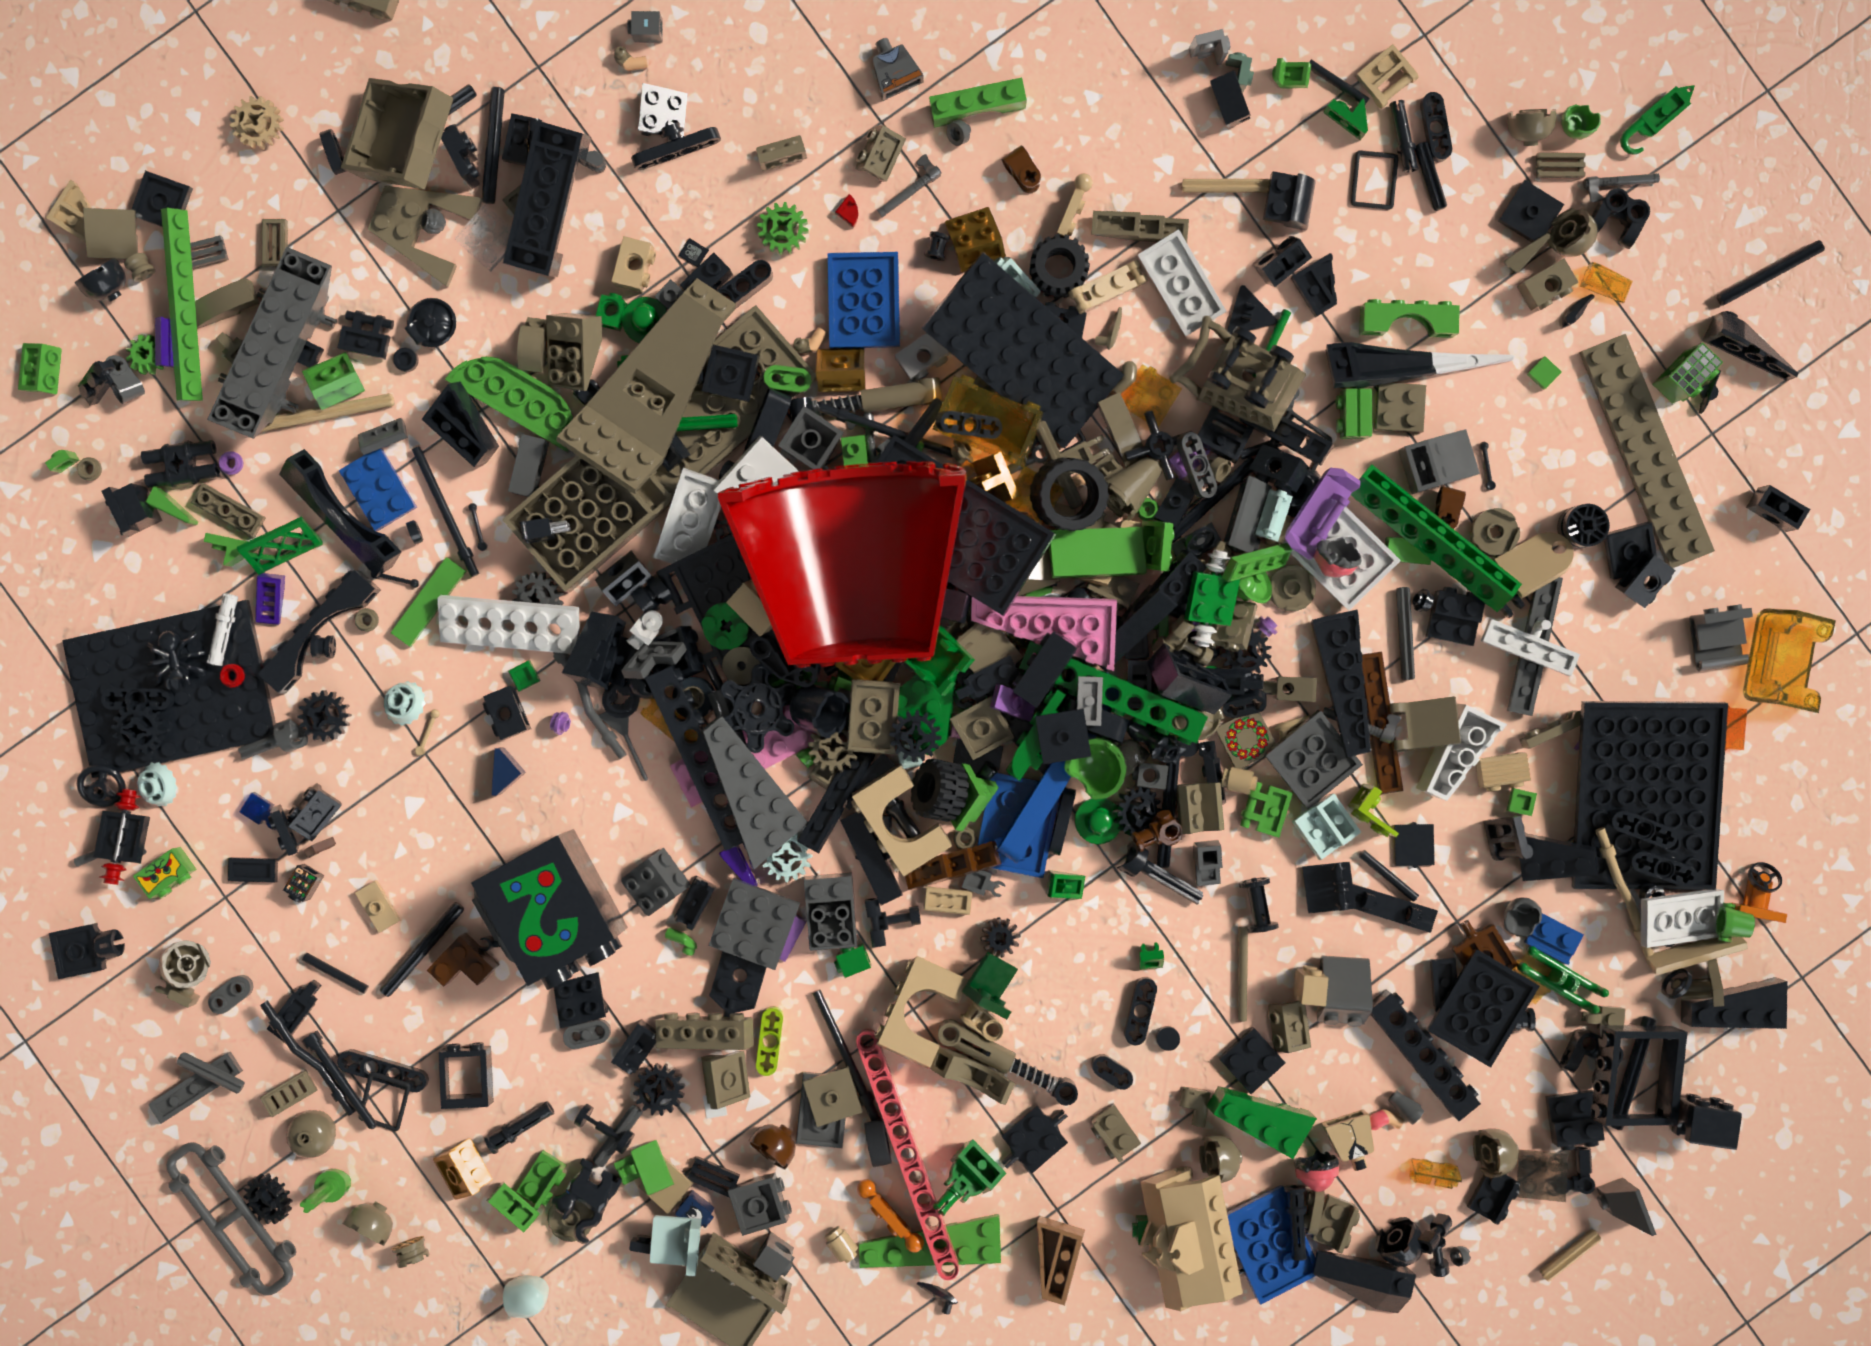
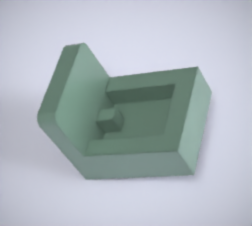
[1225,52,1254,92]

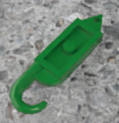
[1620,85,1695,155]

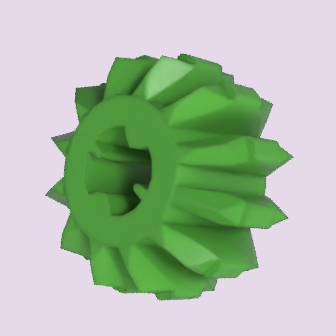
[125,334,164,375]

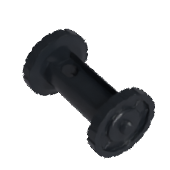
[1239,877,1279,933]

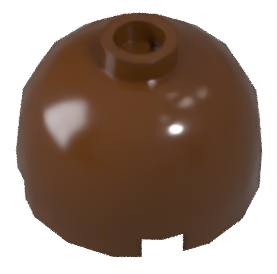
[748,1124,796,1170]

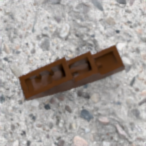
[905,841,1001,890]

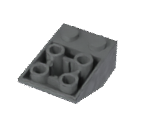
[1398,429,1480,495]
[804,872,857,951]

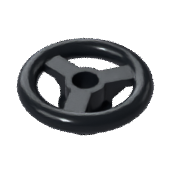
[76,765,126,807]

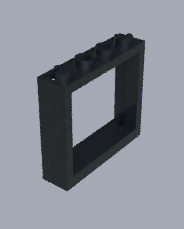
[1591,1025,1688,1126]

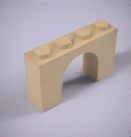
[851,763,952,877]
[874,956,969,1069]

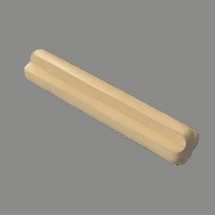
[1540,1229,1601,1282]

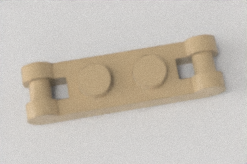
[1068,260,1149,314]

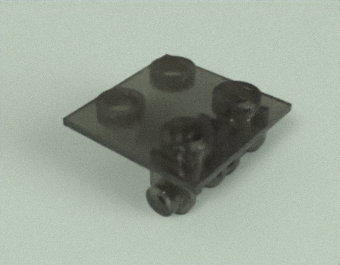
[1517,1149,1568,1202]

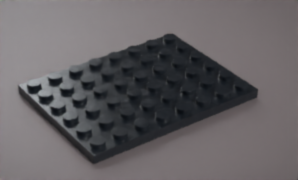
[62,600,276,778]
[1571,701,1728,890]

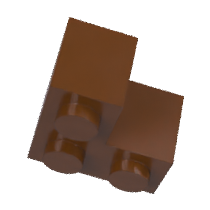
[426,933,500,987]

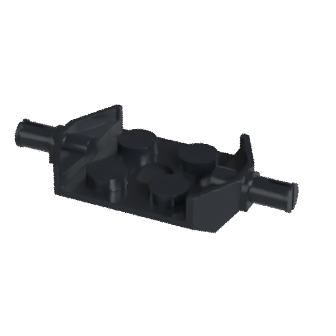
[709,951,767,1017]

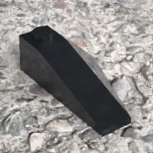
[1312,1250,1416,1313]

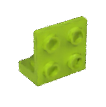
[1348,783,1399,837]

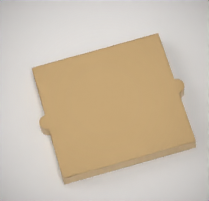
[638,1156,693,1214]

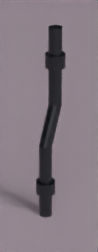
[259,1000,356,1116]

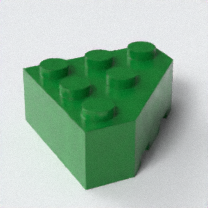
[898,674,958,756]

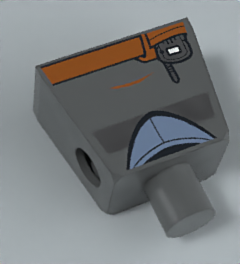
[872,38,924,101]

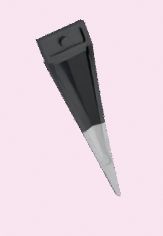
[1325,342,1515,389]

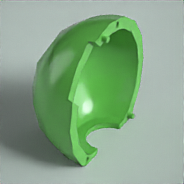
[1064,738,1126,799]

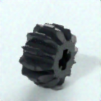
[980,917,1021,958]

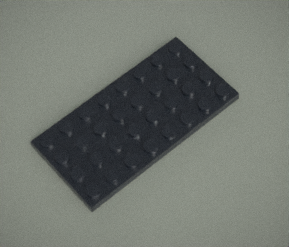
[921,252,1124,449]
[876,435,1056,616]

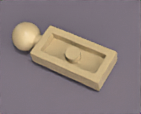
[1057,173,1093,237]

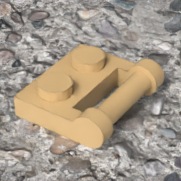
[1355,44,1419,109]

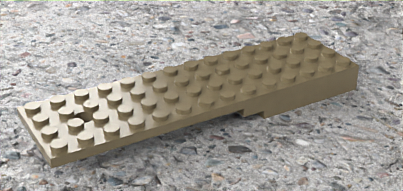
[503,305,816,593]

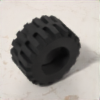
[1029,234,1090,299]
[910,758,969,822]

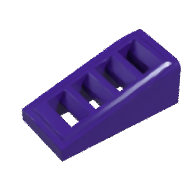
[255,573,285,625]
[719,845,758,886]

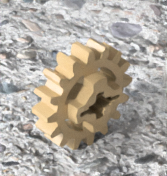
[230,96,284,149]

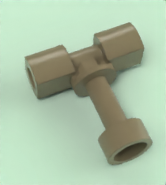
[1151,614,1213,666]

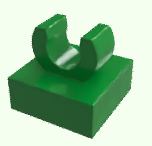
[1139,942,1164,970]

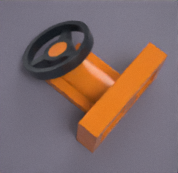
[1731,862,1788,923]

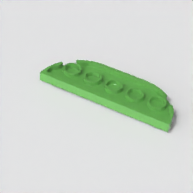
[445,356,573,453]

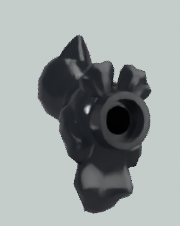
[1127,718,1187,764]

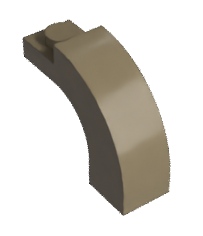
[929,1047,1016,1105]

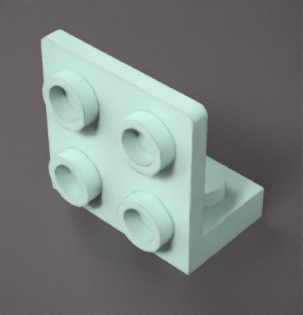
[650,1215,702,1276]

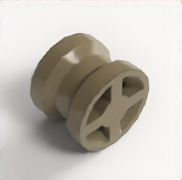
[124,252,156,282]

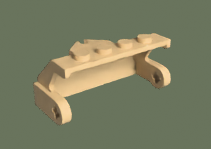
[1140,1166,1243,1312]

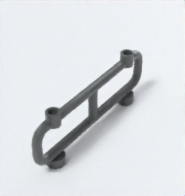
[166,1142,297,1296]

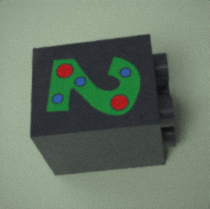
[471,829,628,990]

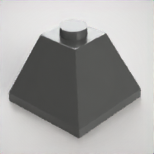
[778,406,844,469]
[1596,1177,1657,1236]

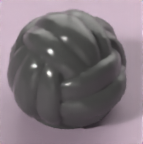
[421,209,446,235]

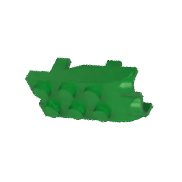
[905,625,975,696]
[1005,689,1067,781]

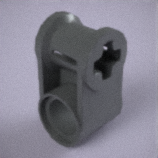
[105,355,145,404]

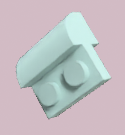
[1292,793,1361,860]

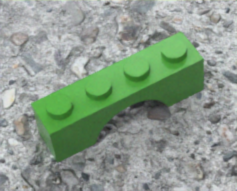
[929,77,1027,128]
[1359,299,1460,338]

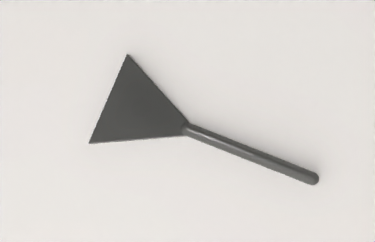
[598,703,648,781]

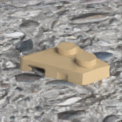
[46,180,92,243]

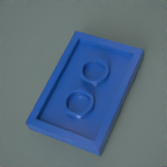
[339,448,417,531]

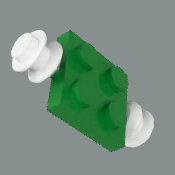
[1184,550,1240,647]

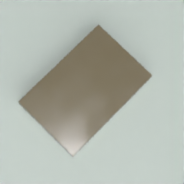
[847,679,900,755]

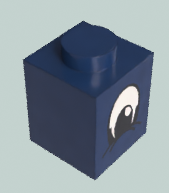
[675,1190,714,1228]

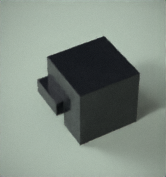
[101,483,163,537]

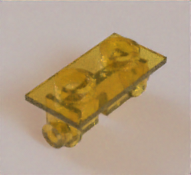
[1409,1158,1462,1189]

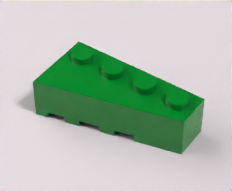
[1206,1086,1317,1159]

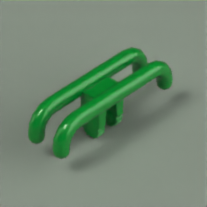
[1517,946,1609,1014]

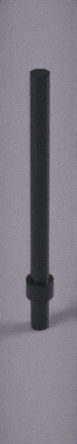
[819,403,953,458]
[412,446,480,578]
[812,989,880,1121]

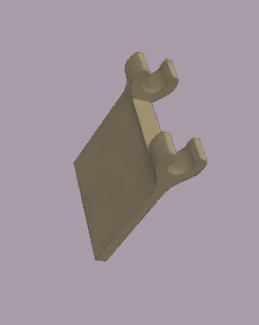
[1390,696,1461,753]

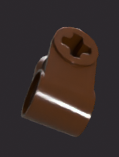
[1001,145,1041,194]
[1434,486,1466,529]

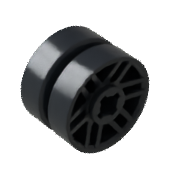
[1557,503,1610,549]

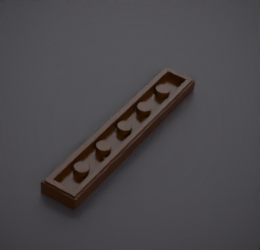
[1362,651,1404,795]

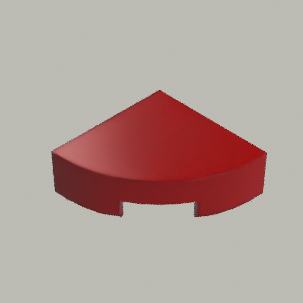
[835,194,859,228]

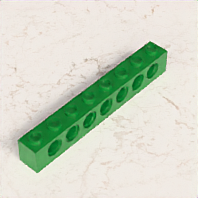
[1351,464,1522,612]
[1019,641,1208,745]

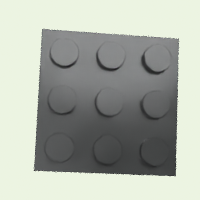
[1263,710,1363,809]
[708,878,800,970]

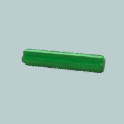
[677,414,738,431]

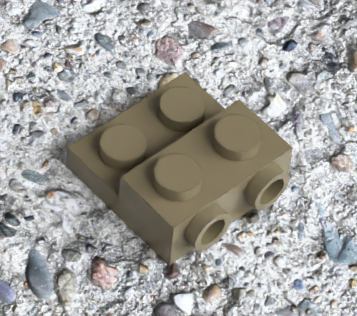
[1200,600,1258,652]

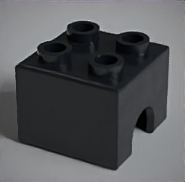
[1672,1093,1742,1150]

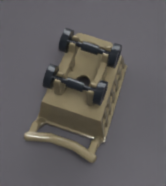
[1169,316,1306,432]

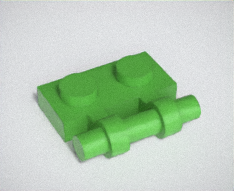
[1240,782,1293,838]

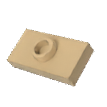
[355,880,401,933]
[923,886,973,915]

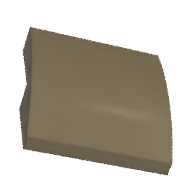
[83,208,138,259]

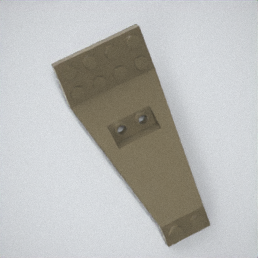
[557,278,736,494]

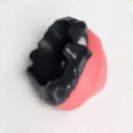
[1294,1150,1339,1192]

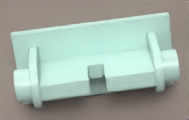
[1255,489,1293,542]

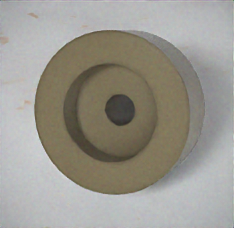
[1209,457,1231,482]

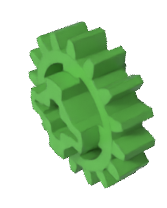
[757,202,809,255]

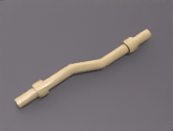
[1595,827,1654,957]

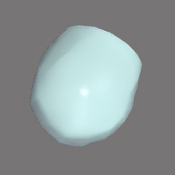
[503,1275,549,1319]

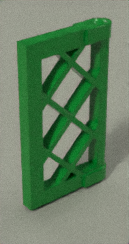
[237,516,323,575]

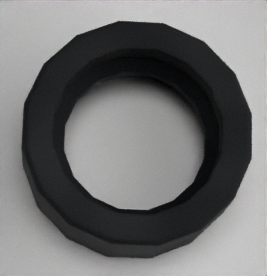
[864,1119,892,1167]

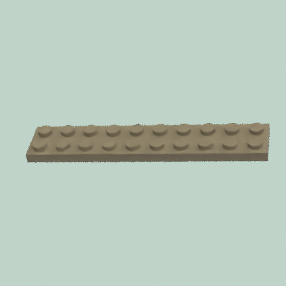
[1579,333,1715,568]

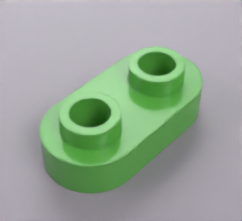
[764,365,812,393]

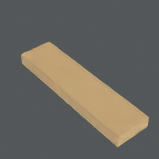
[1645,937,1748,975]

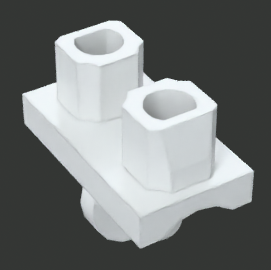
[627,610,663,650]

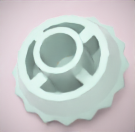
[384,681,426,726]
[137,762,178,807]

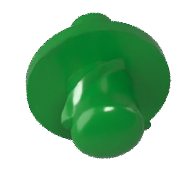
[622,297,667,343]
[1075,798,1120,844]

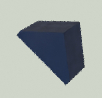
[491,747,526,796]

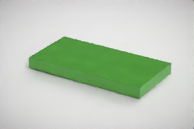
[1049,527,1147,578]

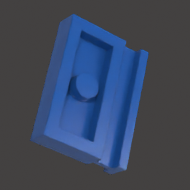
[1524,913,1584,965]

